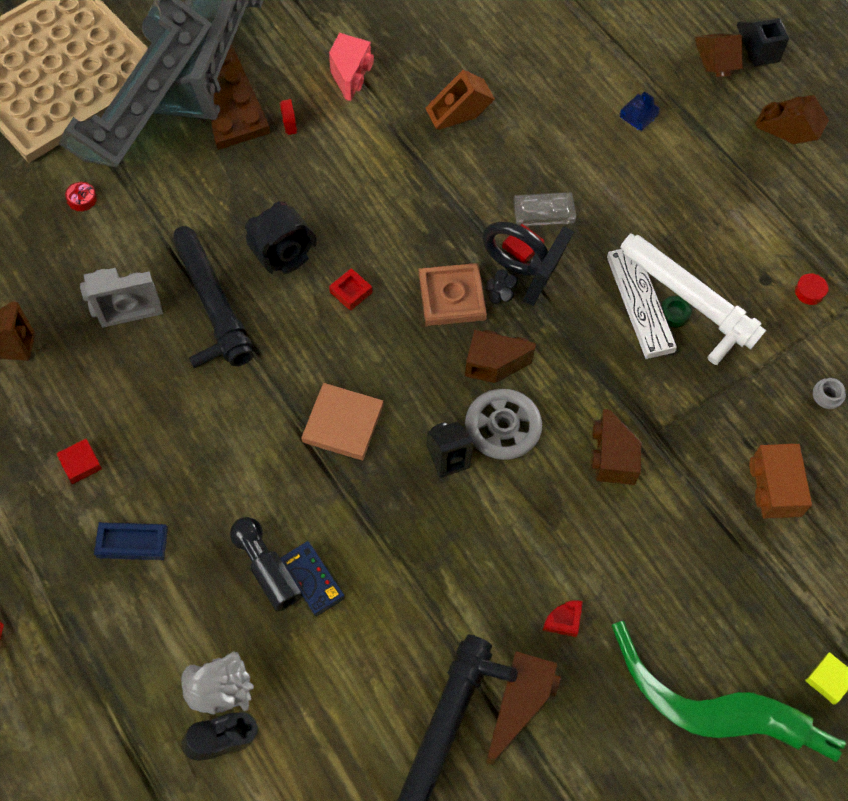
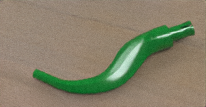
[611,621,846,762]

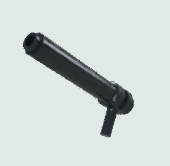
[173,226,254,368]
[397,635,518,801]

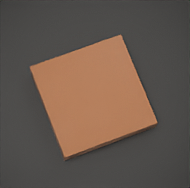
[419,263,487,326]
[301,383,384,461]

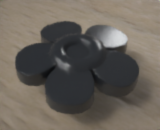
[486,270,518,304]

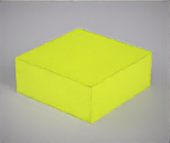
[805,652,848,705]

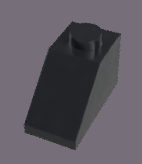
[426,421,474,478]

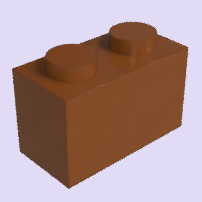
[749,444,812,519]

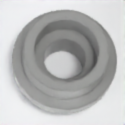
[813,378,846,409]

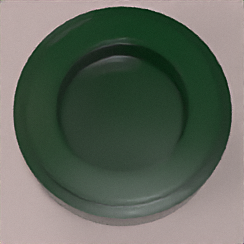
[661,296,692,328]

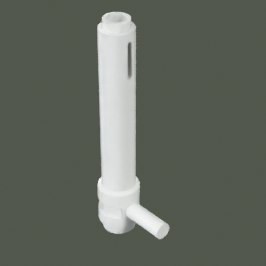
[620,233,766,365]

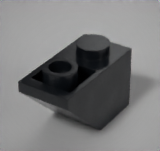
[736,18,789,66]

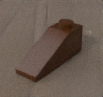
[486,651,561,765]

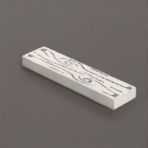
[607,249,677,359]

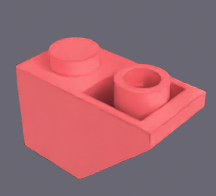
[329,33,374,101]

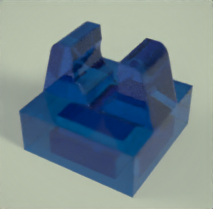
[619,92,660,132]

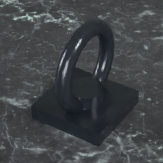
[483,222,574,306]

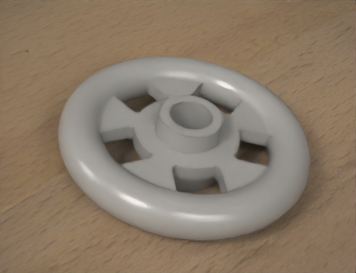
[465,389,542,460]

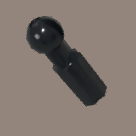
[230,517,302,612]

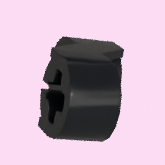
[181,712,258,760]

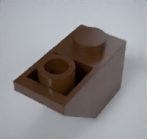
[755,95,829,144]
[465,330,536,383]
[591,409,642,485]

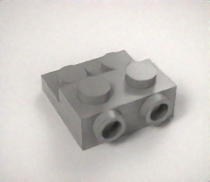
[80,268,163,328]

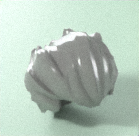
[181,652,254,714]

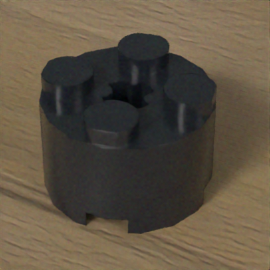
[245,201,317,274]

